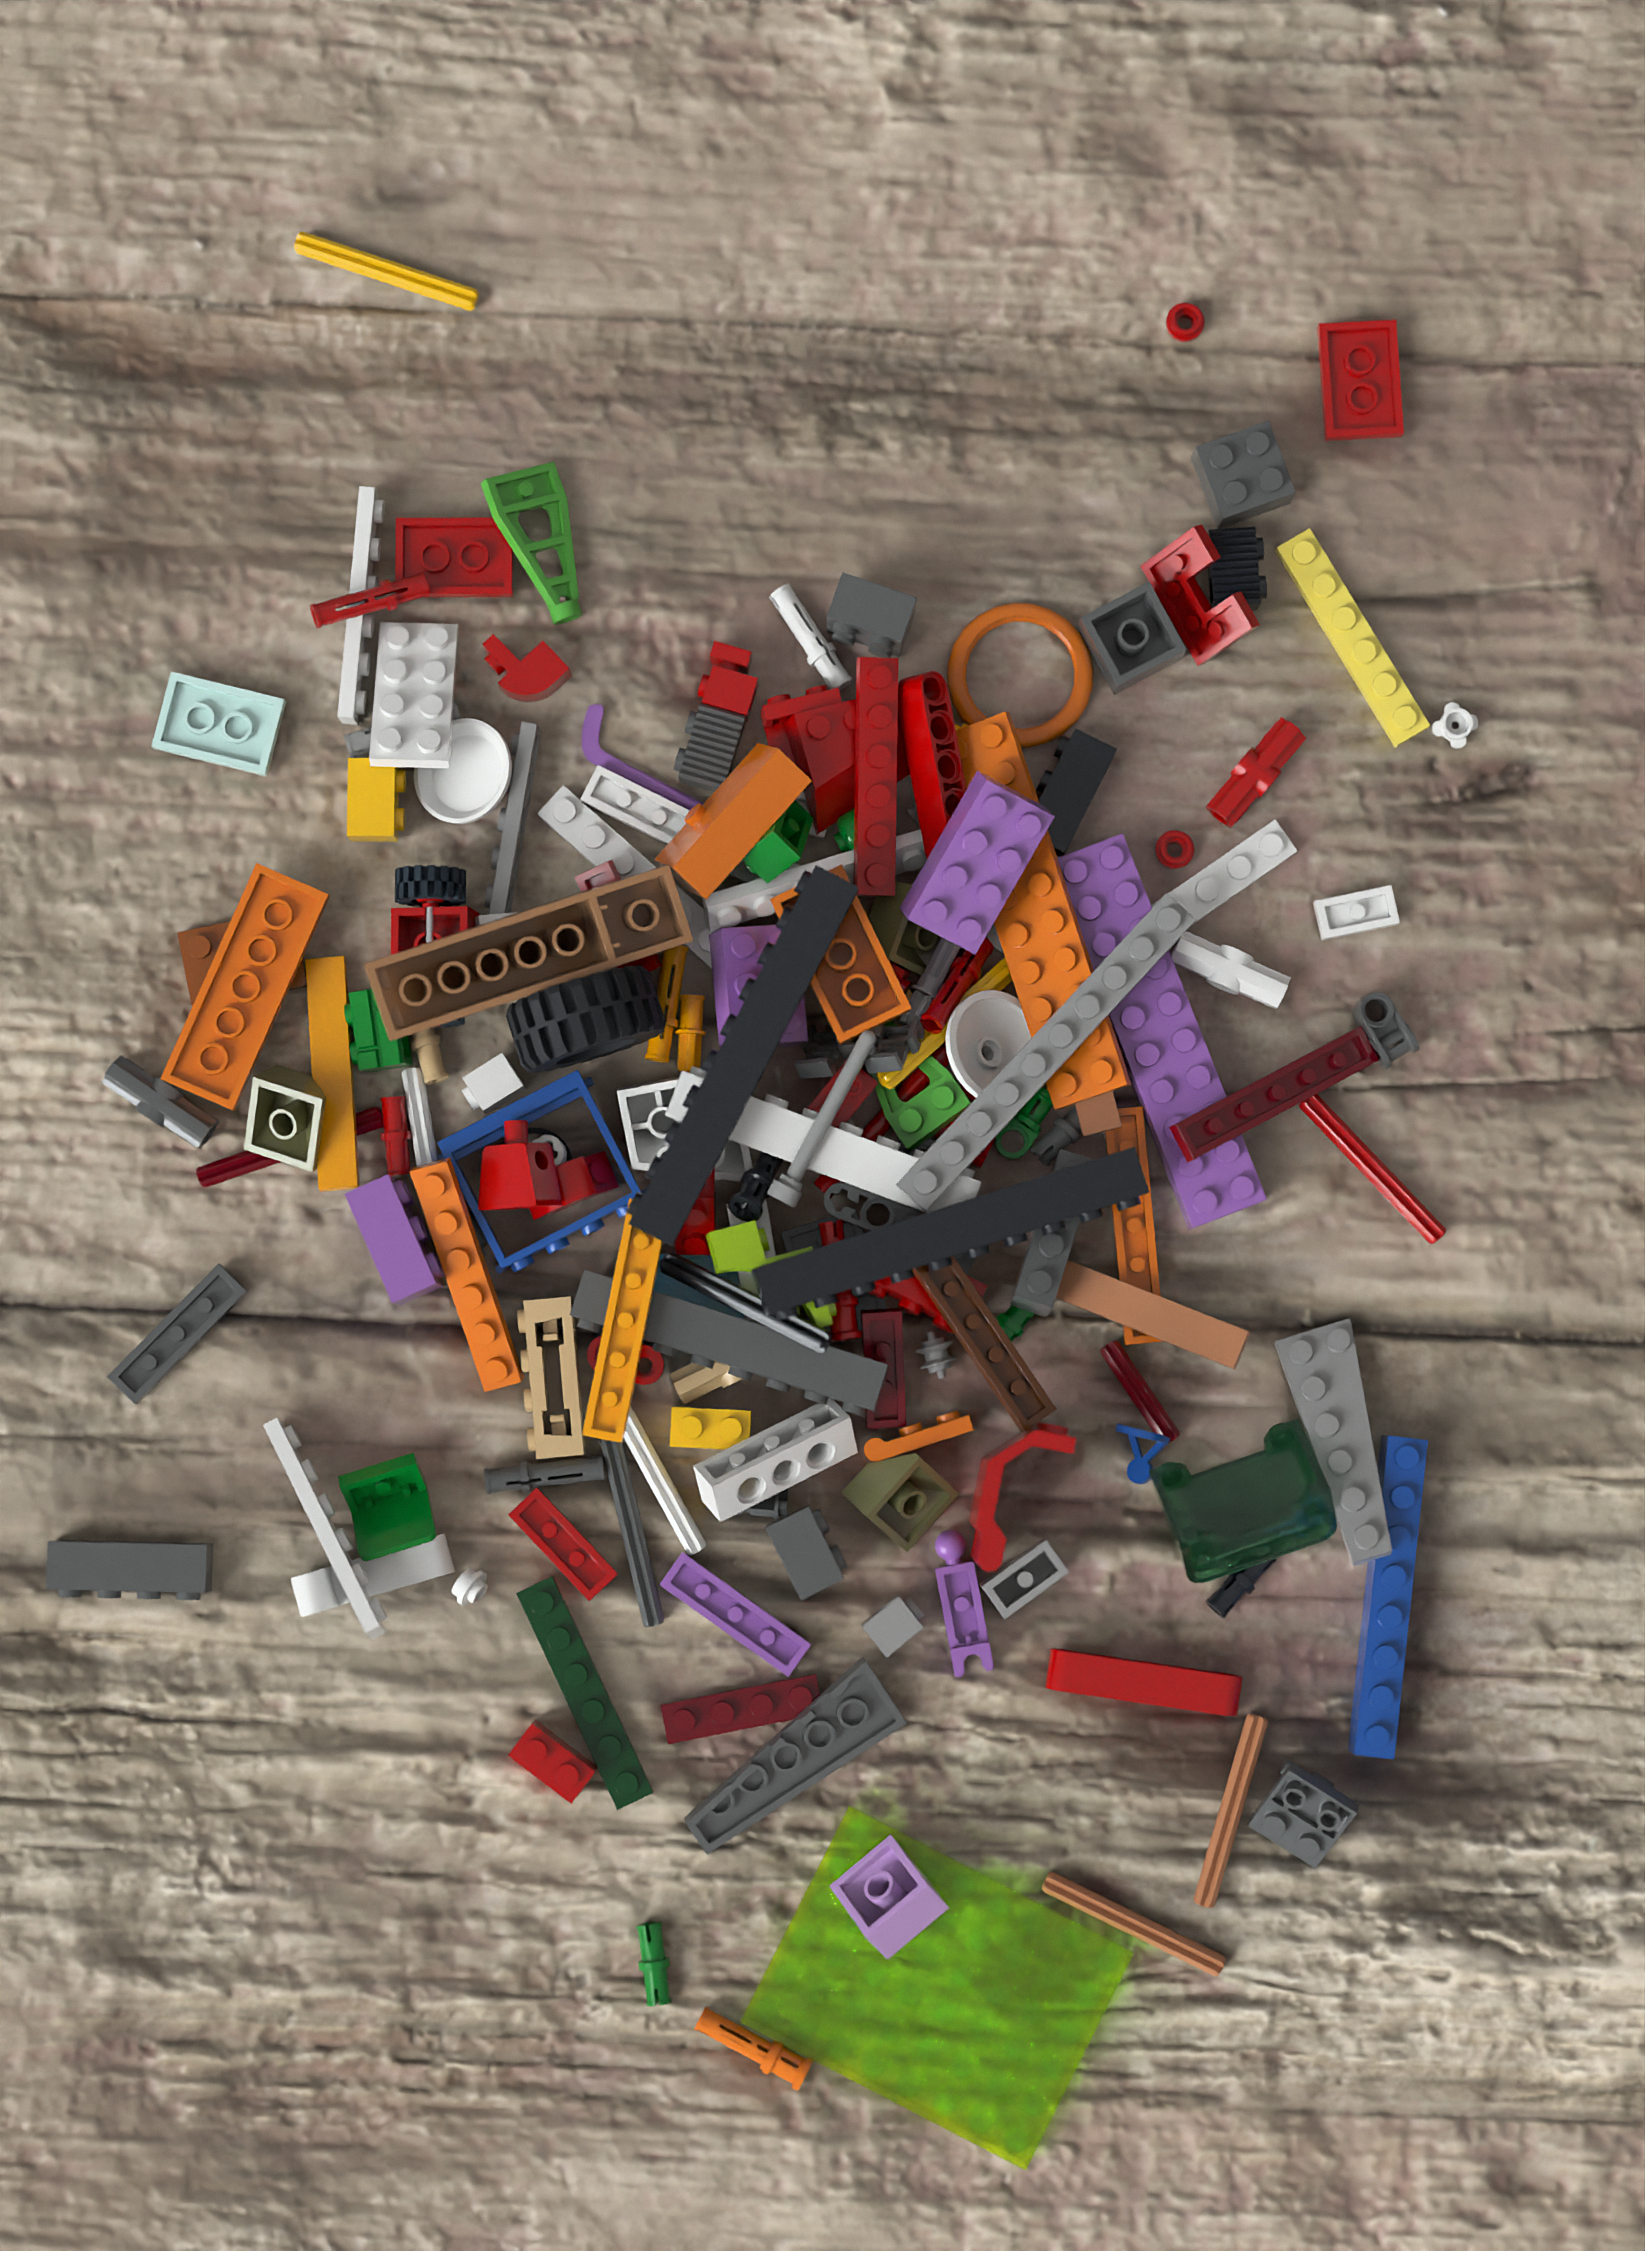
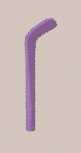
[582,704,704,810]

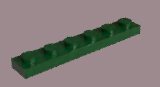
[516,1576,654,1810]

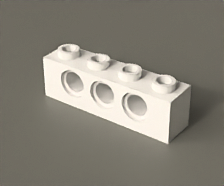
[693,1398,858,1522]

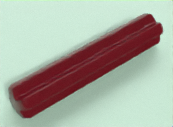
[1100,1340,1180,1444]

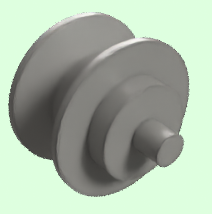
[915,1331,958,1379]

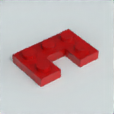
[1140,524,1260,666]

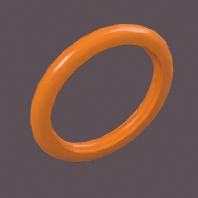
[947,603,1094,748]

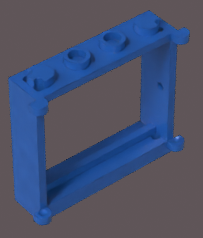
[437,1070,647,1274]

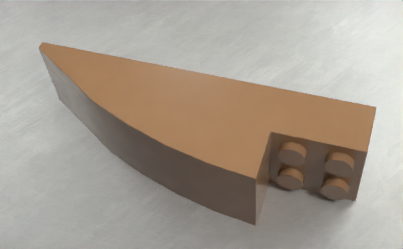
[364,865,694,1041]

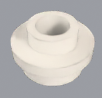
[452,1568,488,1606]

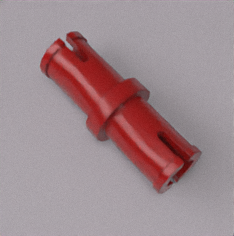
[380,1096,412,1176]

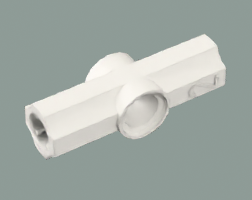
[1171,931,1291,1009]

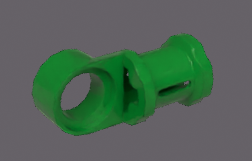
[995,1087,1054,1160]

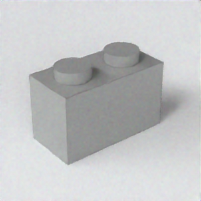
[979,1538,1069,1619]

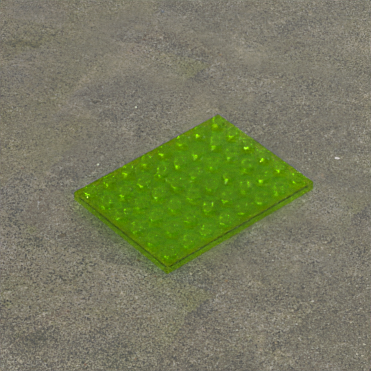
[740,1805,1134,2170]

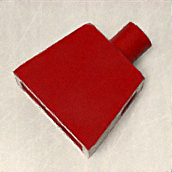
[478,1120,562,1210]

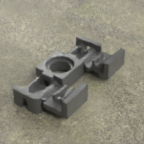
[794,1015,925,1079]

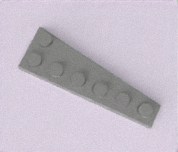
[1275,1318,1392,1566]

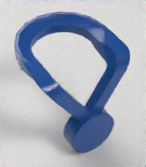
[1115,1423,1170,1484]

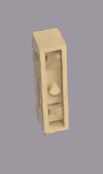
[517,1296,586,1459]

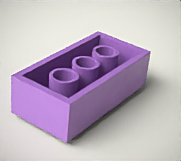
[900,770,1055,955]

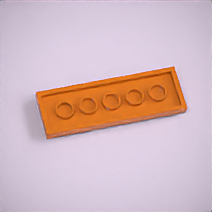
[160,863,330,1111]

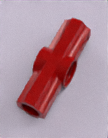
[1205,717,1306,829]

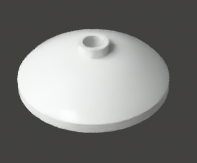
[945,990,1031,1098]

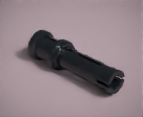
[728,1151,784,1222]

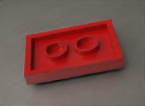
[1317,319,1404,441]
[395,517,513,598]

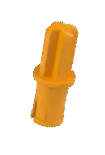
[675,994,706,1073]

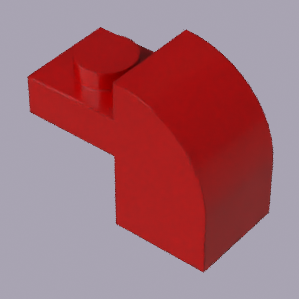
[482,634,572,702]
[529,1151,619,1220]

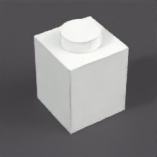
[461,1053,526,1114]

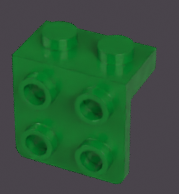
[338,1452,437,1561]

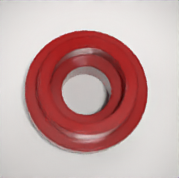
[1166,303,1205,342]
[1155,830,1195,869]

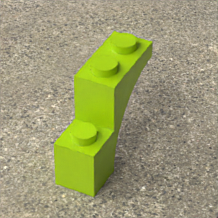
[706,1220,837,1328]

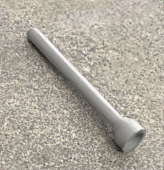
[767,1030,876,1208]

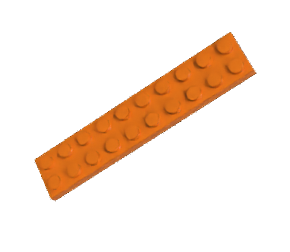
[956,711,1131,1110]

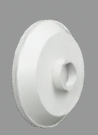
[414,718,512,824]

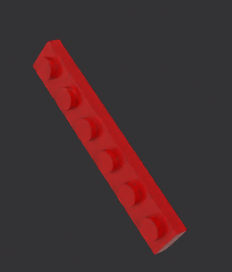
[853,657,899,896]

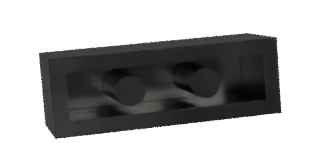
[1036,728,1117,857]

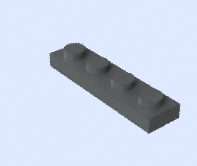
[107,1264,249,1404]

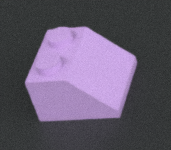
[830,1834,949,1960]

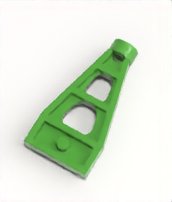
[480,462,583,625]
[870,1020,972,1151]

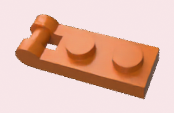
[864,1410,974,1461]

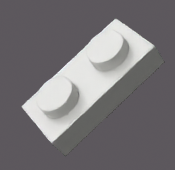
[1313,885,1400,941]

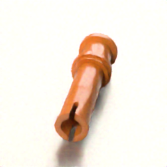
[694,2006,814,2091]

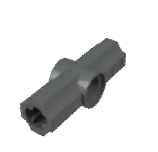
[101,1055,219,1149]

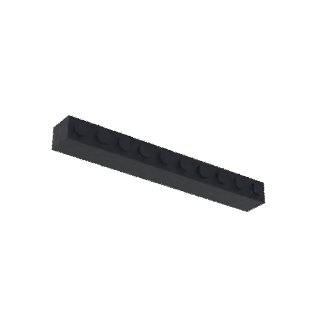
[626,865,859,1246]
[751,1147,1150,1321]

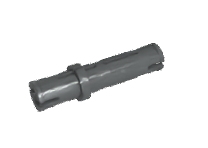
[484,1454,605,1494]

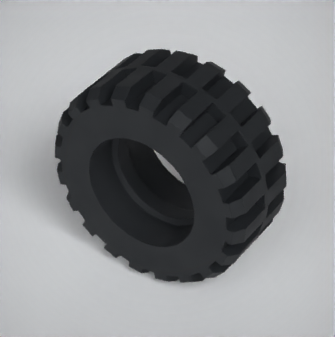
[506,965,666,1073]

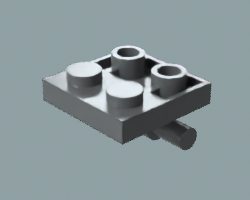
[1248,1759,1359,1868]

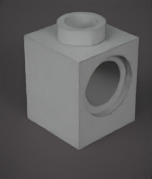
[861,1595,924,1658]

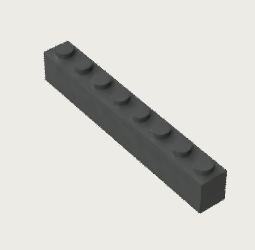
[570,1270,889,1417]

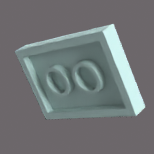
[152,672,286,777]

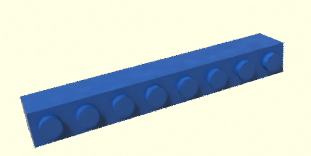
[1348,1435,1428,1759]

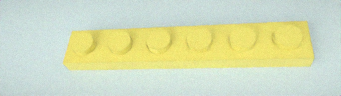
[1275,528,1430,748]

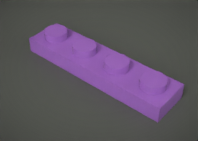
[659,1552,811,1677]

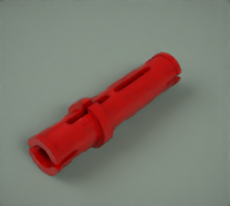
[310,572,430,629]
[920,938,994,1034]

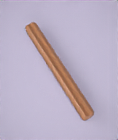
[1193,1714,1268,1908]
[1042,1872,1226,1976]

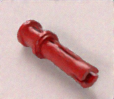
[818,1220,863,1342]

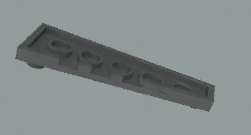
[684,1657,907,1854]

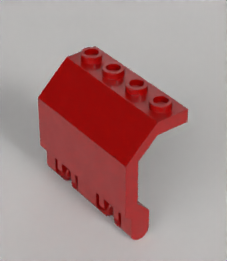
[969,1423,1076,1572]

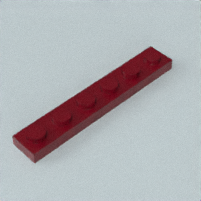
[1169,1026,1379,1163]

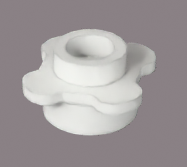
[1432,702,1478,749]

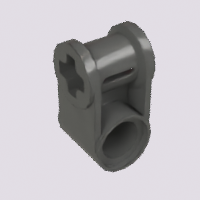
[1353,992,1420,1070]

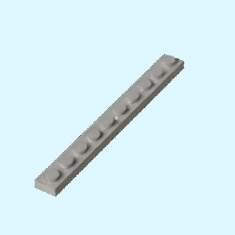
[896,893,1196,1212]

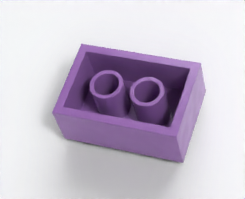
[709,925,808,1048]
[345,1174,445,1305]

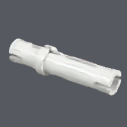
[769,584,853,691]

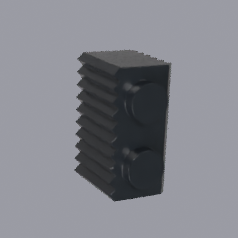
[1207,527,1267,611]

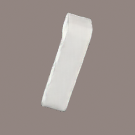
[290,1533,455,1617]

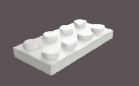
[369,622,459,768]

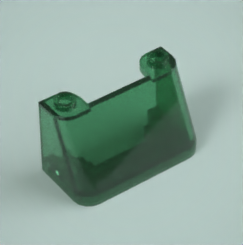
[1149,1419,1337,1583]

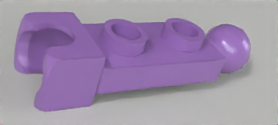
[934,1530,994,1677]

